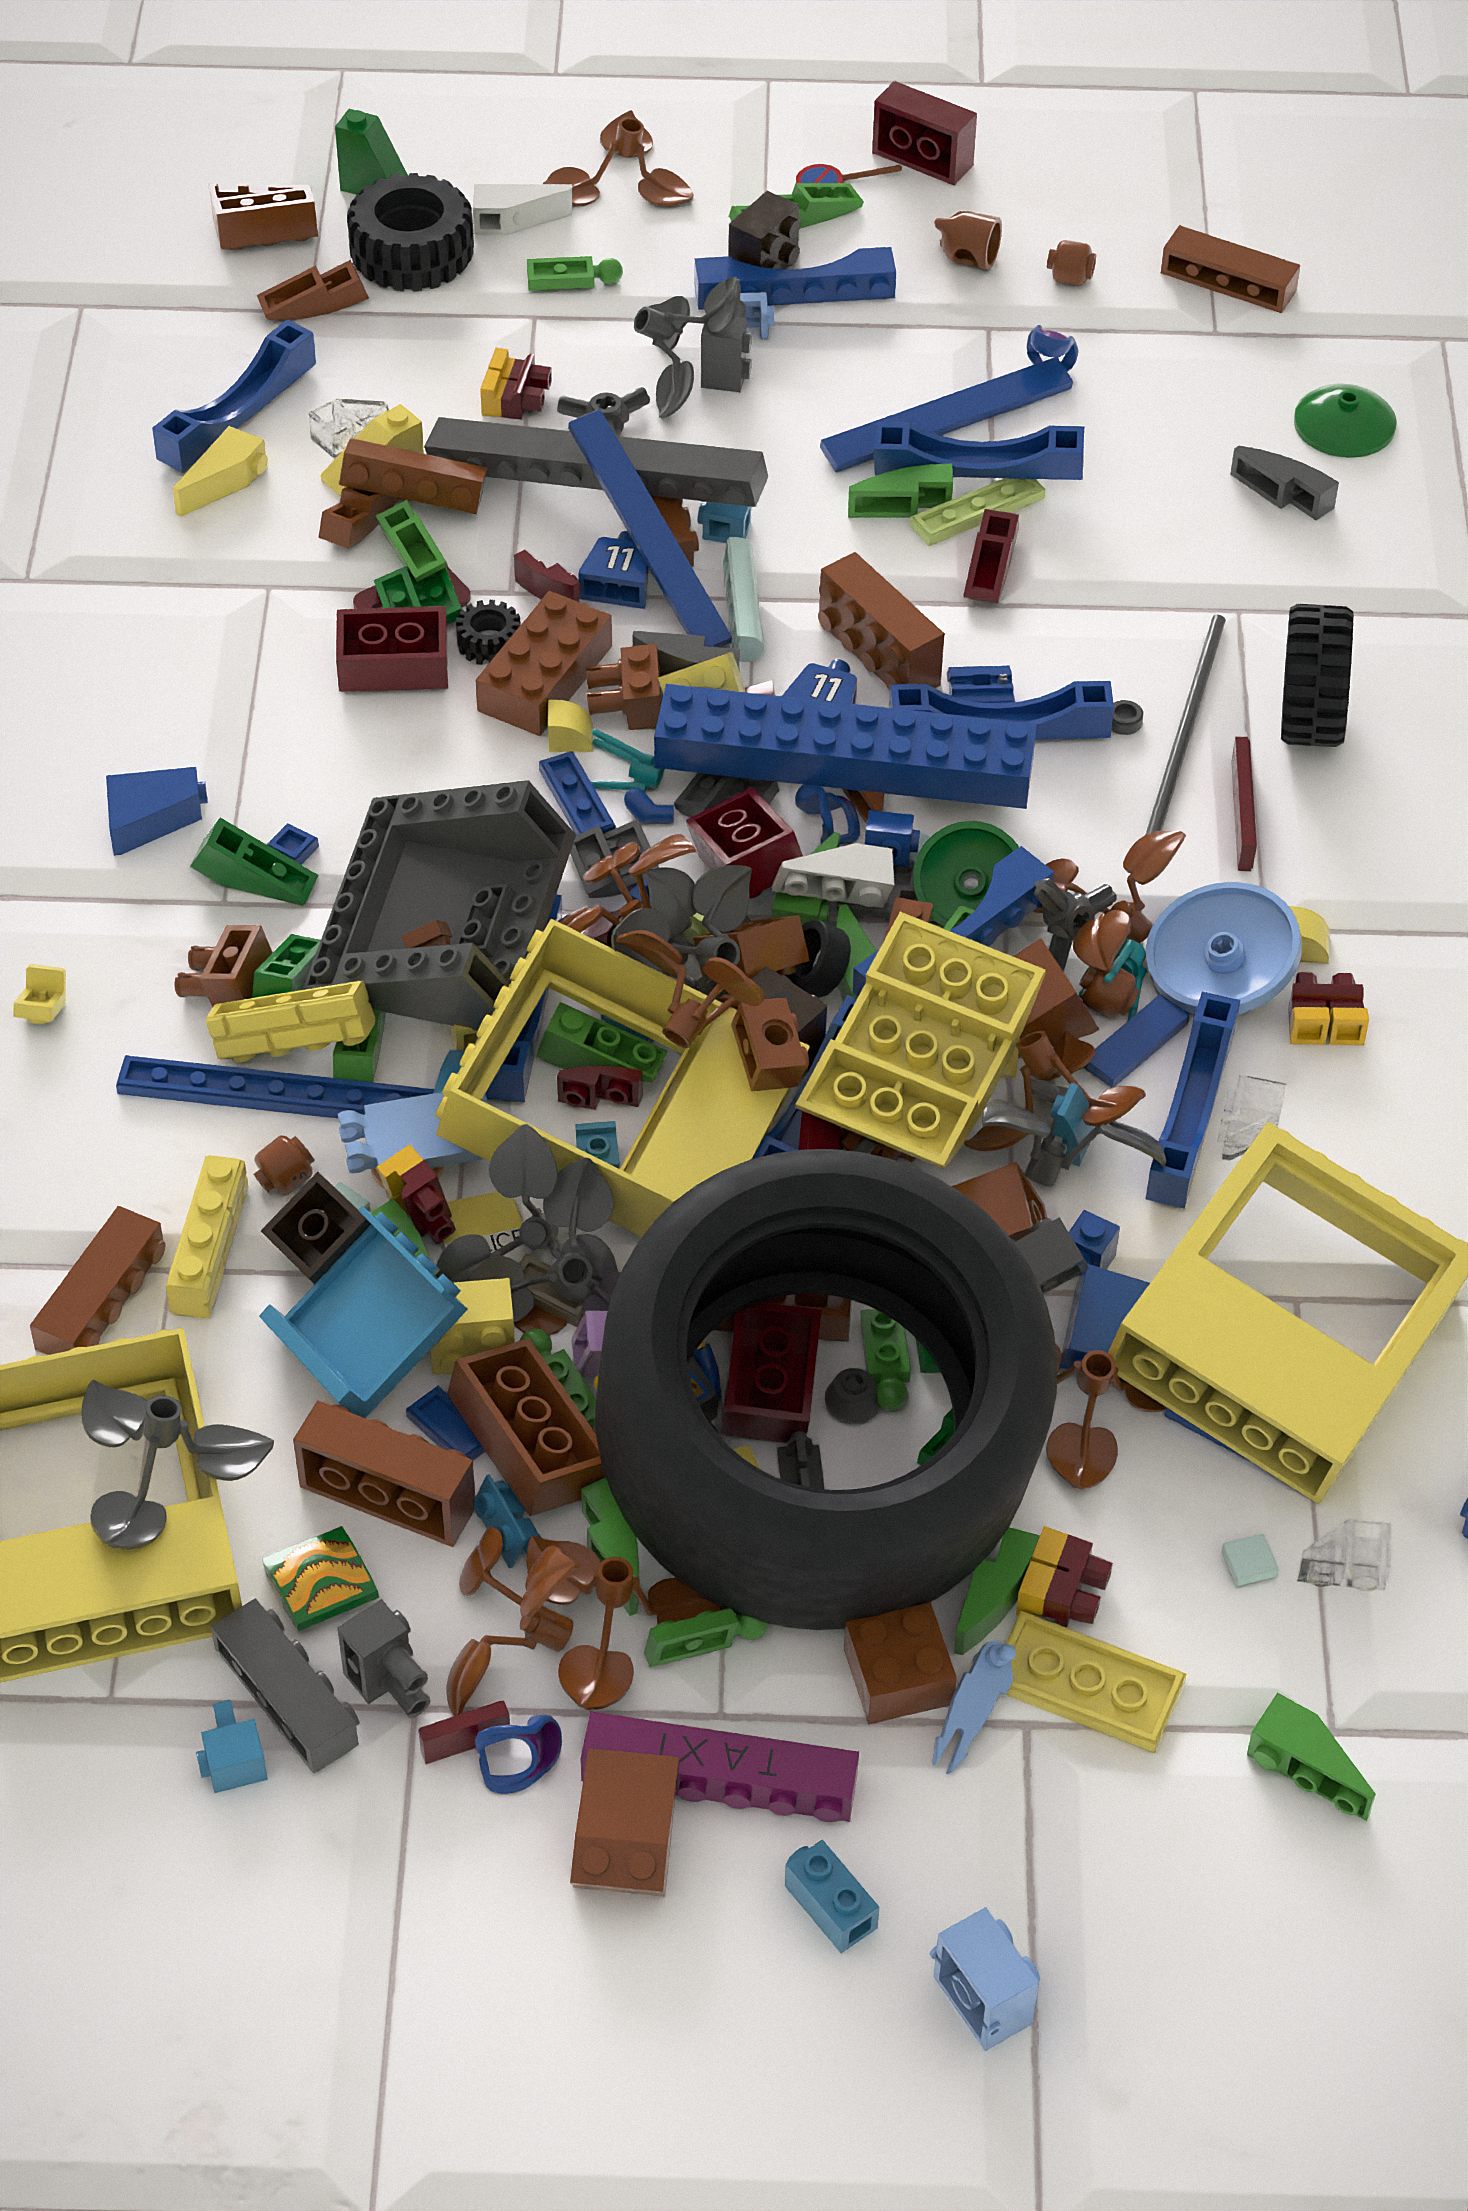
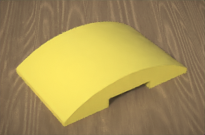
[795,912,1046,1169]

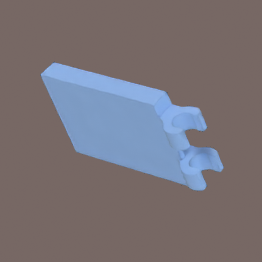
[338,1092,488,1177]

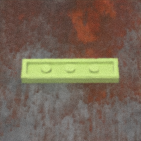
[910,478,1046,546]

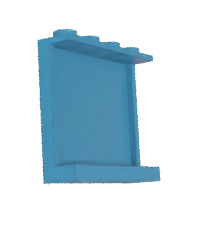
[259,1206,468,1418]

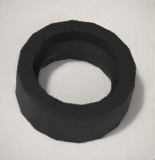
[784,919,851,998]

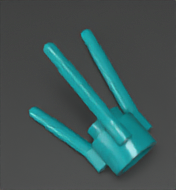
[591,729,665,792]
[1079,939,1147,1020]

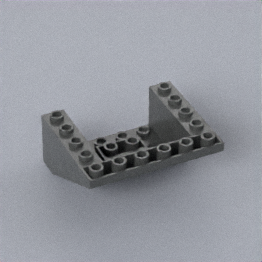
[303,780,576,1031]

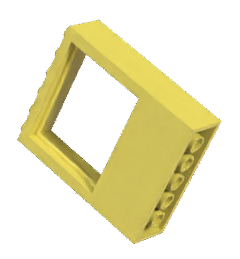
[435,919,810,1237]
[1108,1122,1468,1505]
[0,1328,242,1683]

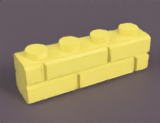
[206,981,375,1063]
[165,1155,249,1319]

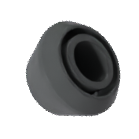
[825,1368,881,1423]

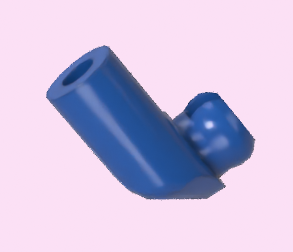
[624,788,674,823]

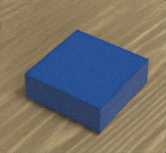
[267,823,319,865]

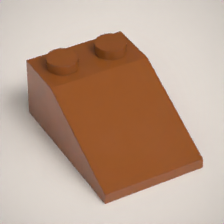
[570,1748,680,1897]

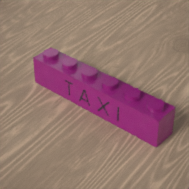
[580,1711,859,1822]

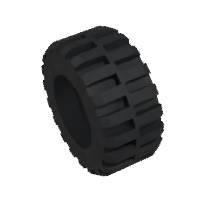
[347,173,474,292]
[1281,604,1354,747]

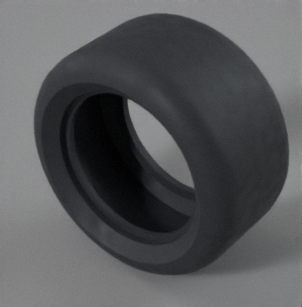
[595,1149,1058,1630]

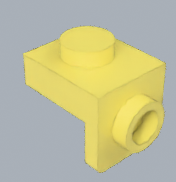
[13,964,66,1024]

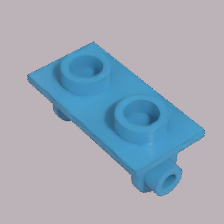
[474,1474,542,1568]

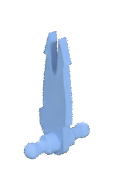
[932,1641,1016,1774]

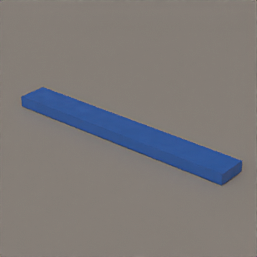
[820,357,1073,473]
[568,409,732,648]
[116,1055,434,1119]

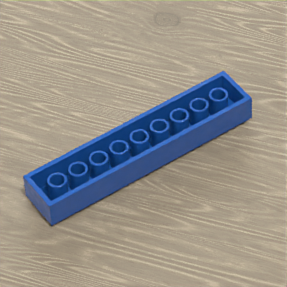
[654,684,1037,809]

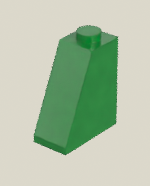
[335,108,408,195]

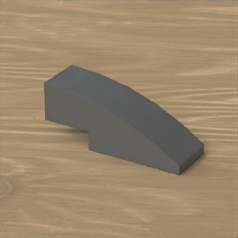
[1230,445,1339,521]
[632,630,740,676]

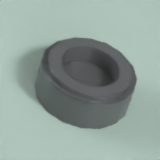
[1112,700,1144,735]

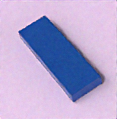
[539,751,616,835]
[1083,994,1189,1088]

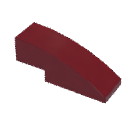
[963,509,1019,603]

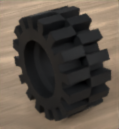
[456,599,521,665]

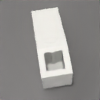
[473,183,573,235]
[772,843,894,908]

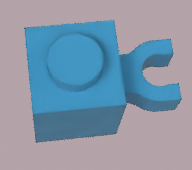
[196,1699,268,1793]

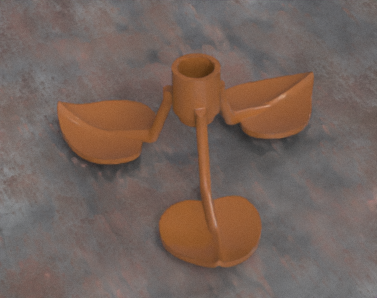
[543,110,694,206]
[1033,831,1187,973]
[557,834,697,933]
[615,930,765,1048]
[964,1031,1146,1151]
[1046,1342,1166,1489]
[446,1527,580,1716]
[526,1536,722,1710]

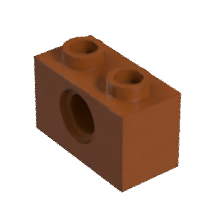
[731,998,809,1091]

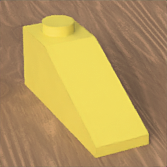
[320,404,424,497]
[172,426,268,516]

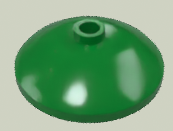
[1294,383,1397,458]
[913,821,1019,928]

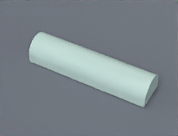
[723,537,764,662]

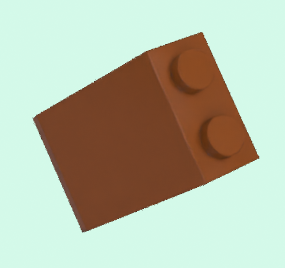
[1013,938,1099,1059]
[951,1162,1048,1241]

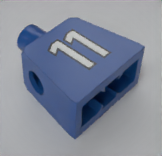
[578,531,648,609]
[782,659,857,704]

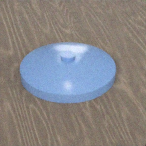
[1146,882,1302,1014]

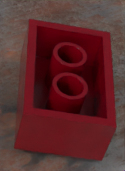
[872,81,977,186]
[336,606,448,692]
[685,787,803,899]
[720,1302,821,1443]

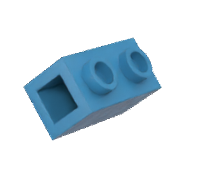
[785,1839,880,1953]

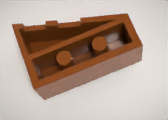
[208,183,318,250]

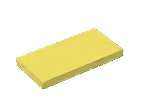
[1006,1611,1187,1753]

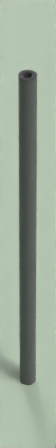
[1145,614,1226,835]

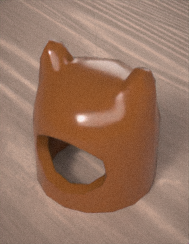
[934,211,1002,270]

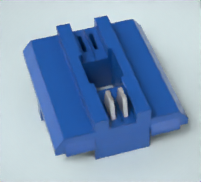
[946,665,1015,703]

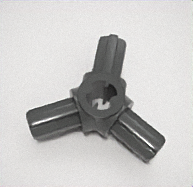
[557,387,650,436]
[1033,878,1117,971]

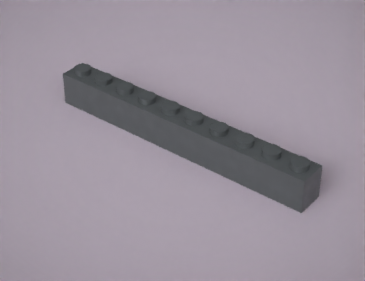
[424,417,769,507]

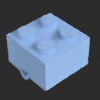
[929,1907,1040,2051]

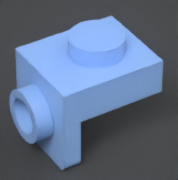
[740,292,774,339]

